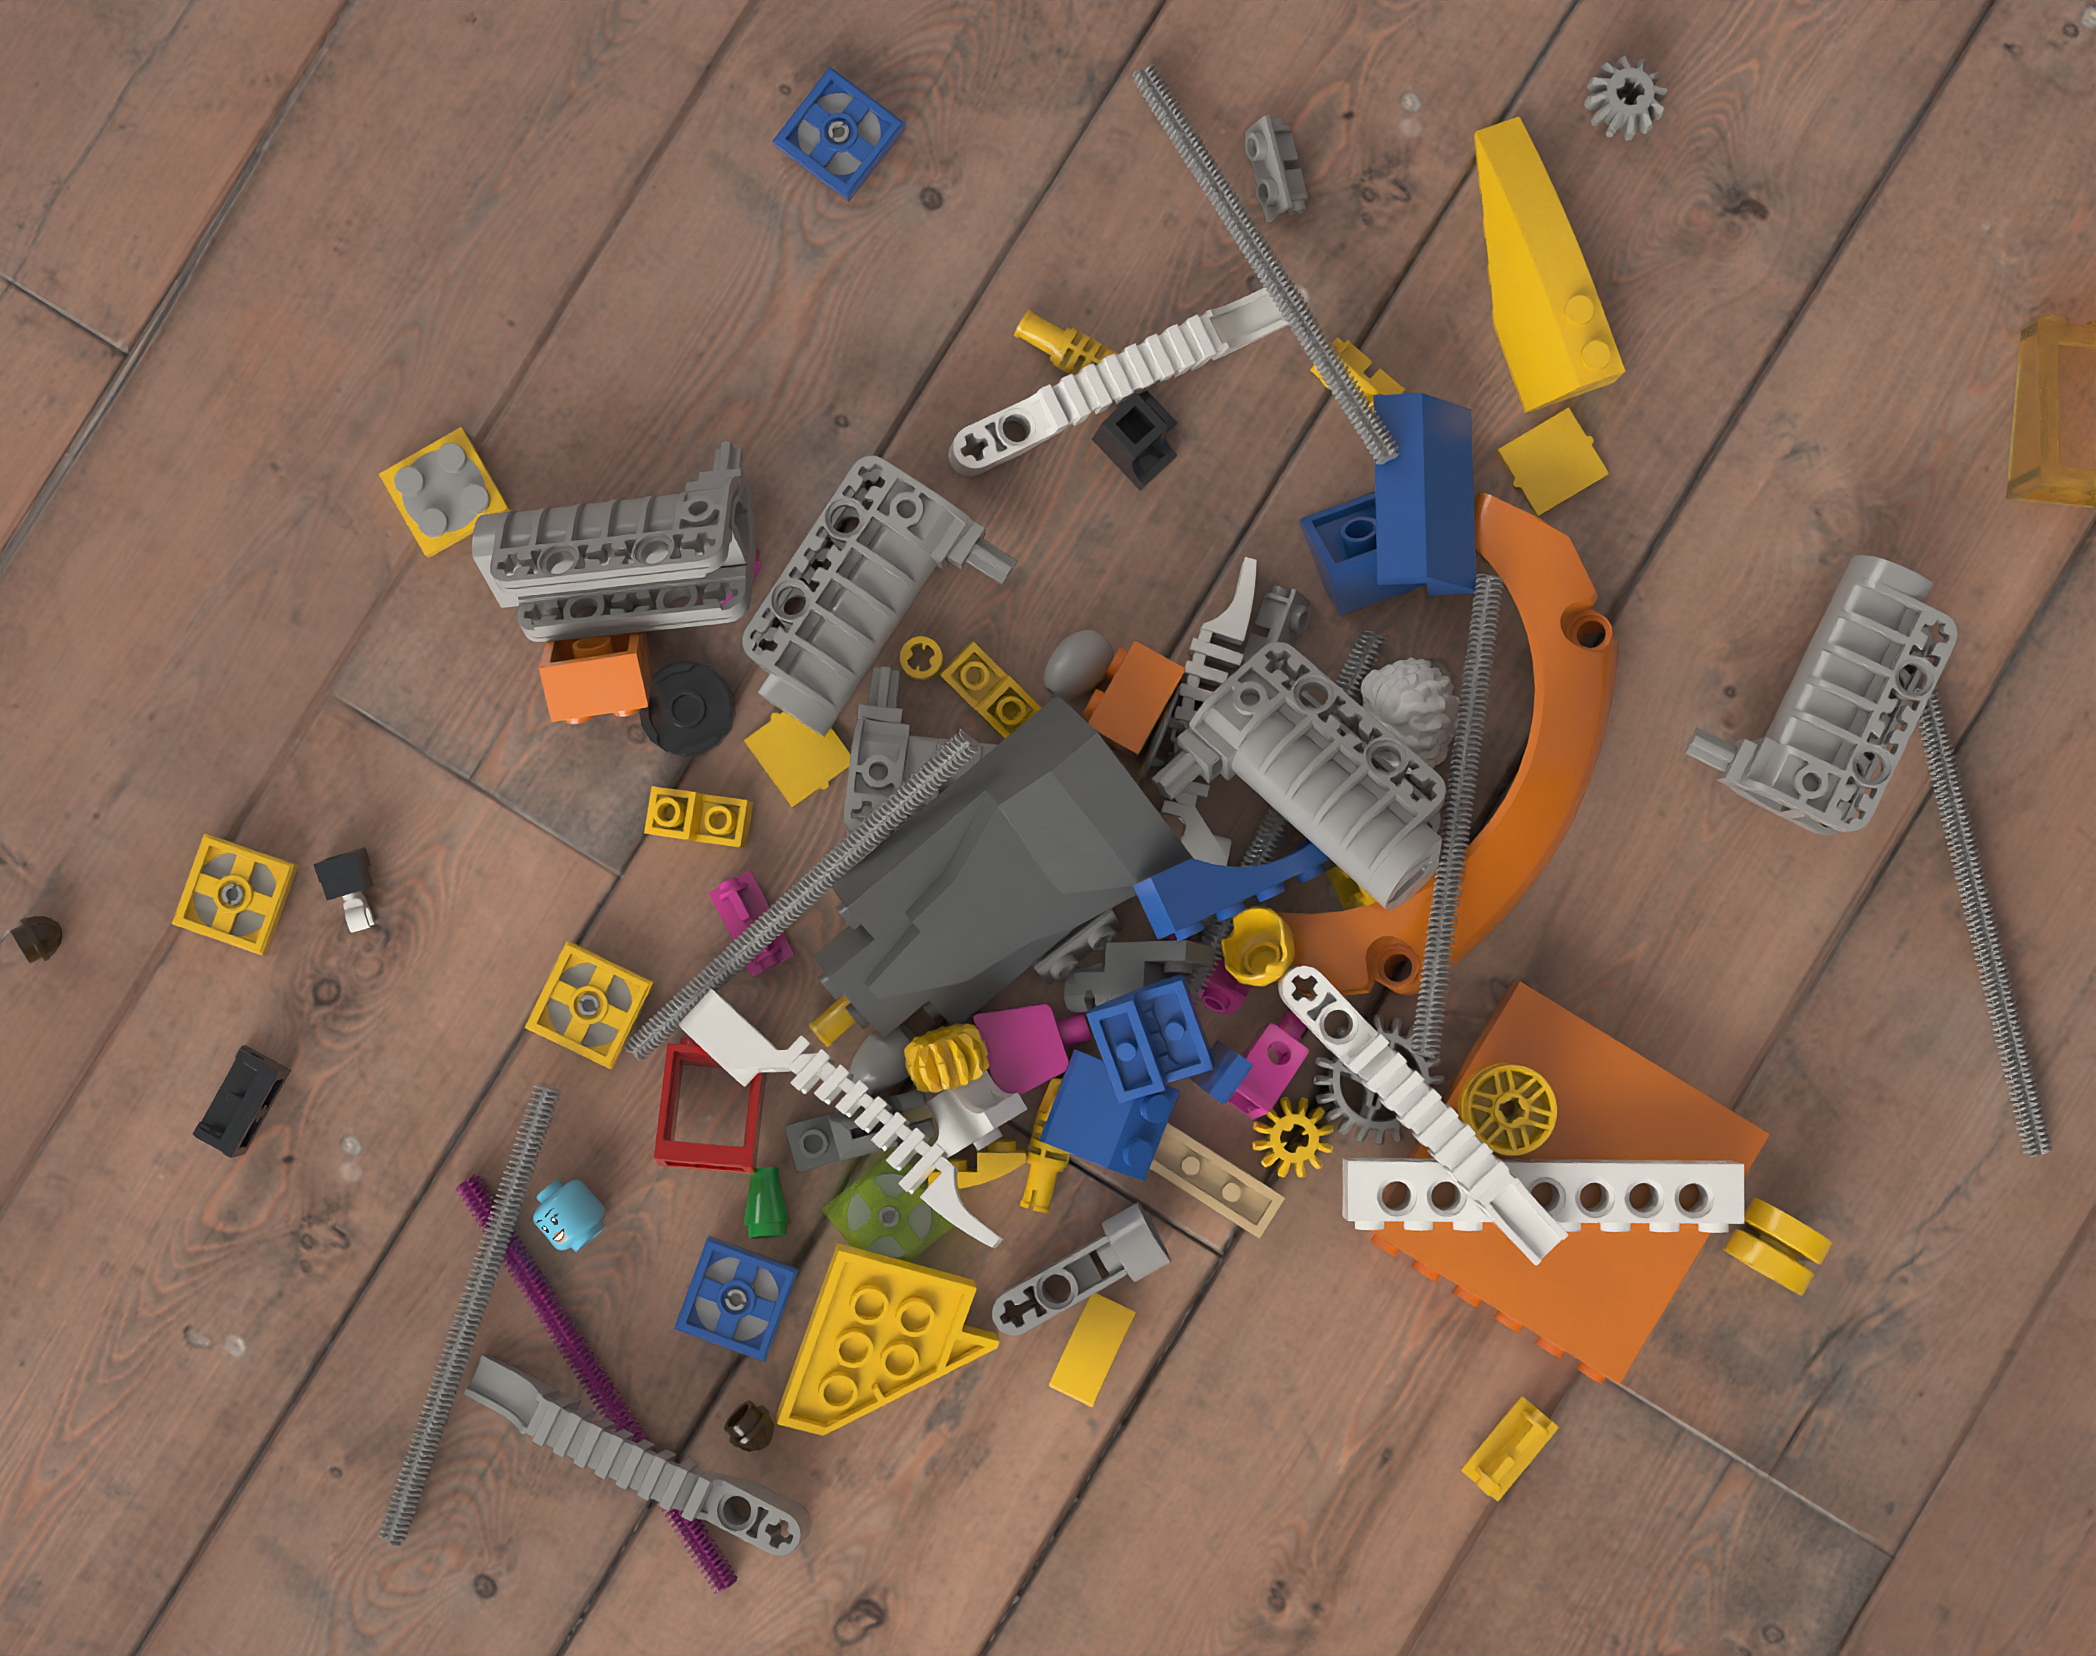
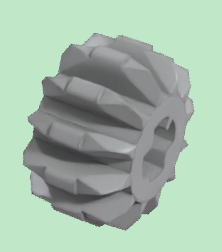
[1584,55,1668,141]

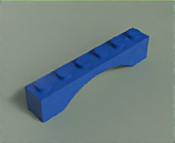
[1133,838,1330,941]

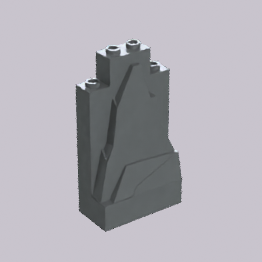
[813,695,1193,1038]

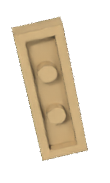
[1150,1122,1285,1239]

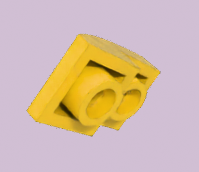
[938,640,1041,739]
[644,786,754,849]
[928,1139,1026,1189]
[1049,1293,1136,1408]

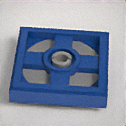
[772,67,906,202]
[674,1236,800,1362]

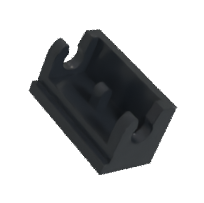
[192,1045,291,1158]

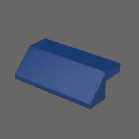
[1374,393,1477,596]

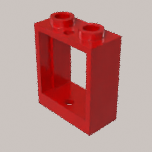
[654,1037,767,1174]

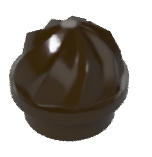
[11,916,63,964]
[724,1401,774,1452]

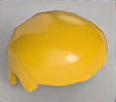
[1221,906,1295,986]

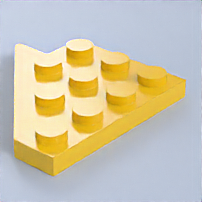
[776,1243,1000,1436]

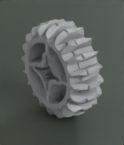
[1313,1014,1444,1145]

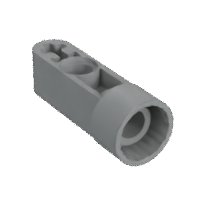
[992,1202,1171,1336]

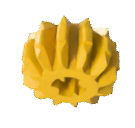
[904,1023,990,1093]
[1252,1096,1334,1178]

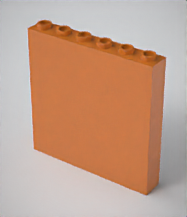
[1369,981,1770,1385]

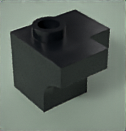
[1092,390,1178,491]

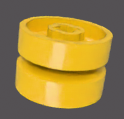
[1458,1062,1557,1156]
[1723,1197,1833,1296]

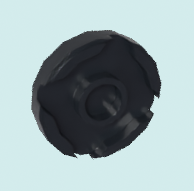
[639,661,736,757]

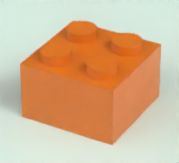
[539,632,654,724]
[1082,640,1186,761]

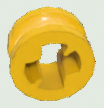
[900,636,943,681]

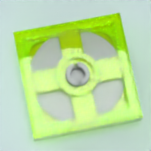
[821,1147,955,1262]

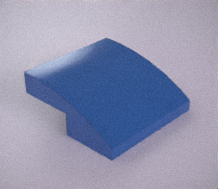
[1086,974,1215,1103]

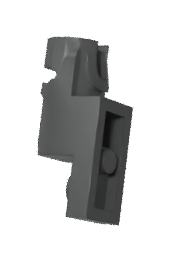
[1064,940,1214,1014]
[785,1090,936,1173]

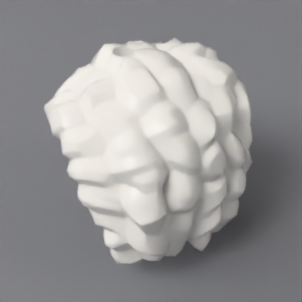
[1360,657,1460,775]

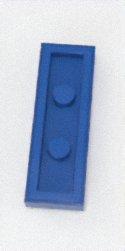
[1189,1040,1253,1105]

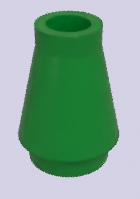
[743,1167,791,1239]

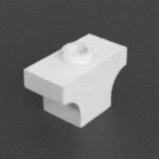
[926,1070,1027,1159]

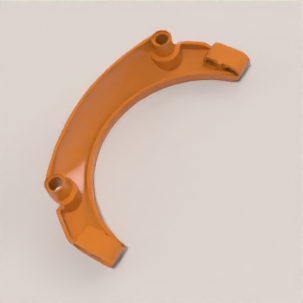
[1221,492,1619,997]

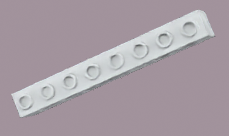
[1342,1158,1744,1233]

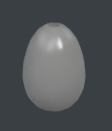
[1043,630,1114,700]
[849,1024,916,1094]

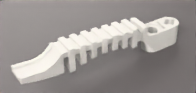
[678,989,1004,1249]

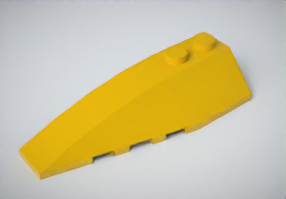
[1474,116,1625,414]

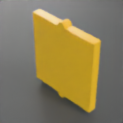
[1497,407,1609,517]
[744,711,851,808]

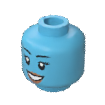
[533,1179,606,1253]

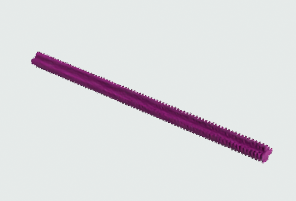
[456,1174,738,1594]

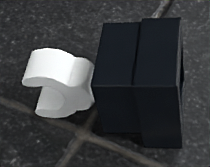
[313,847,375,933]

